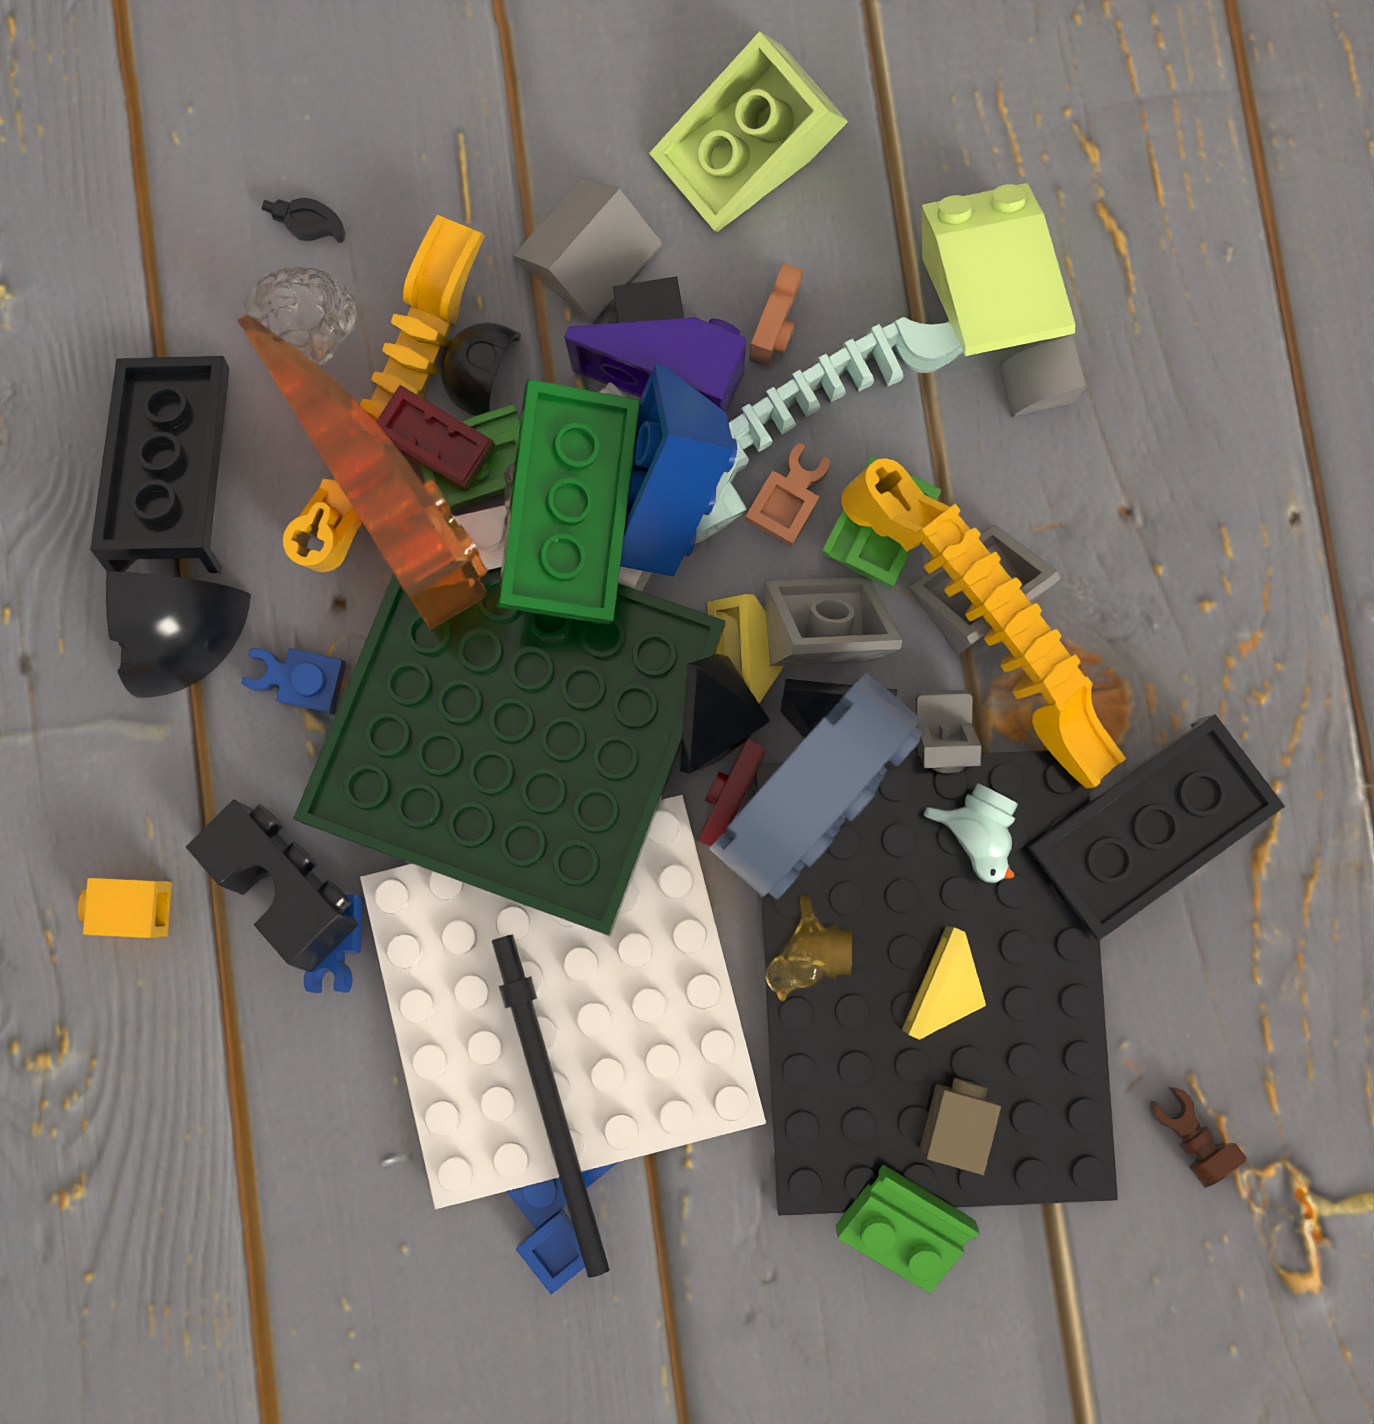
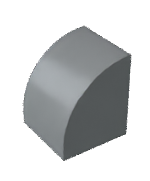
[999,335,1087,417]

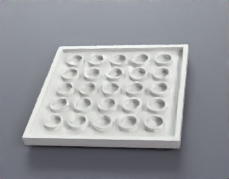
[360,795,766,1209]

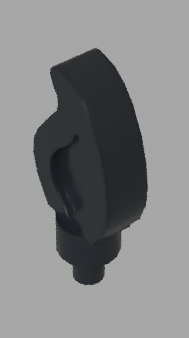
[262,198,345,243]

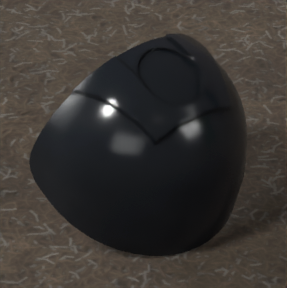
[441,322,521,416]

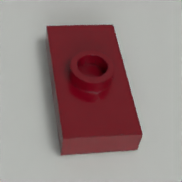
[370,385,496,491]
[696,739,766,847]

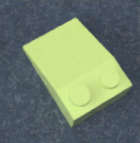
[649,31,848,232]
[921,183,1075,356]

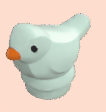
[924,783,1018,883]

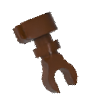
[1150,1087,1247,1187]

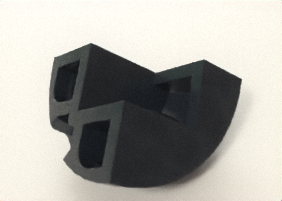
[106,571,251,698]

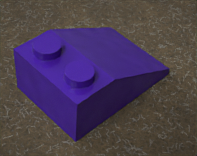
[564,317,747,414]

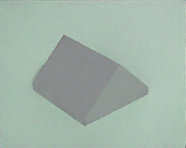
[513,177,663,325]
[909,524,1061,655]
[764,577,902,666]

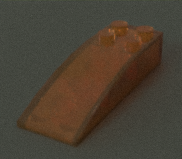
[237,314,489,630]

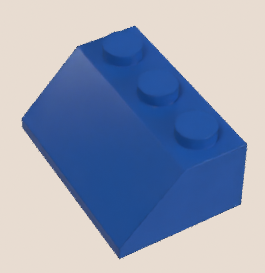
[620,364,737,577]

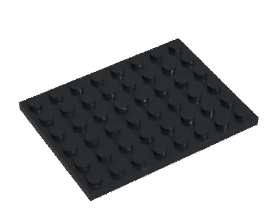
[755,750,1118,1216]

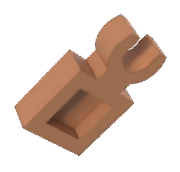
[749,263,804,367]
[745,443,830,548]

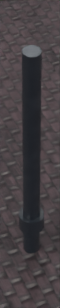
[491,934,610,1278]

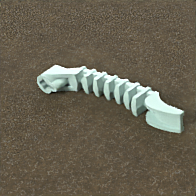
[695,317,963,543]

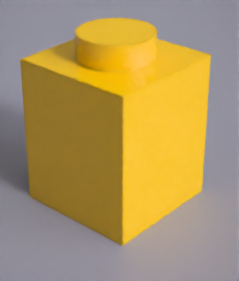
[78,878,172,938]

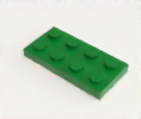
[496,379,640,625]

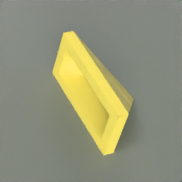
[707,594,784,704]
[902,926,986,1040]

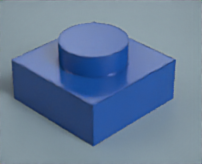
[516,1209,585,1295]

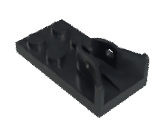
[90,356,229,573]
[1028,714,1285,941]

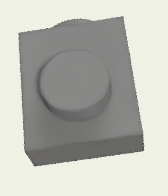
[915,690,981,773]

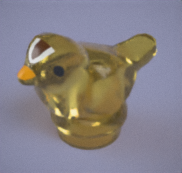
[765,894,853,1001]

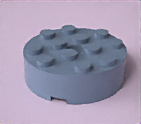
[709,672,923,900]

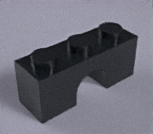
[186,799,359,972]

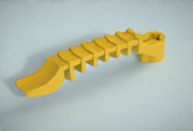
[283,214,485,573]
[841,458,1126,789]

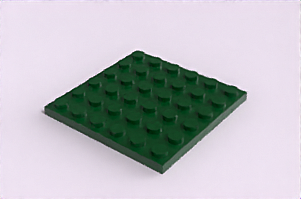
[293,514,726,937]

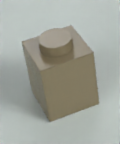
[919,1078,1001,1175]

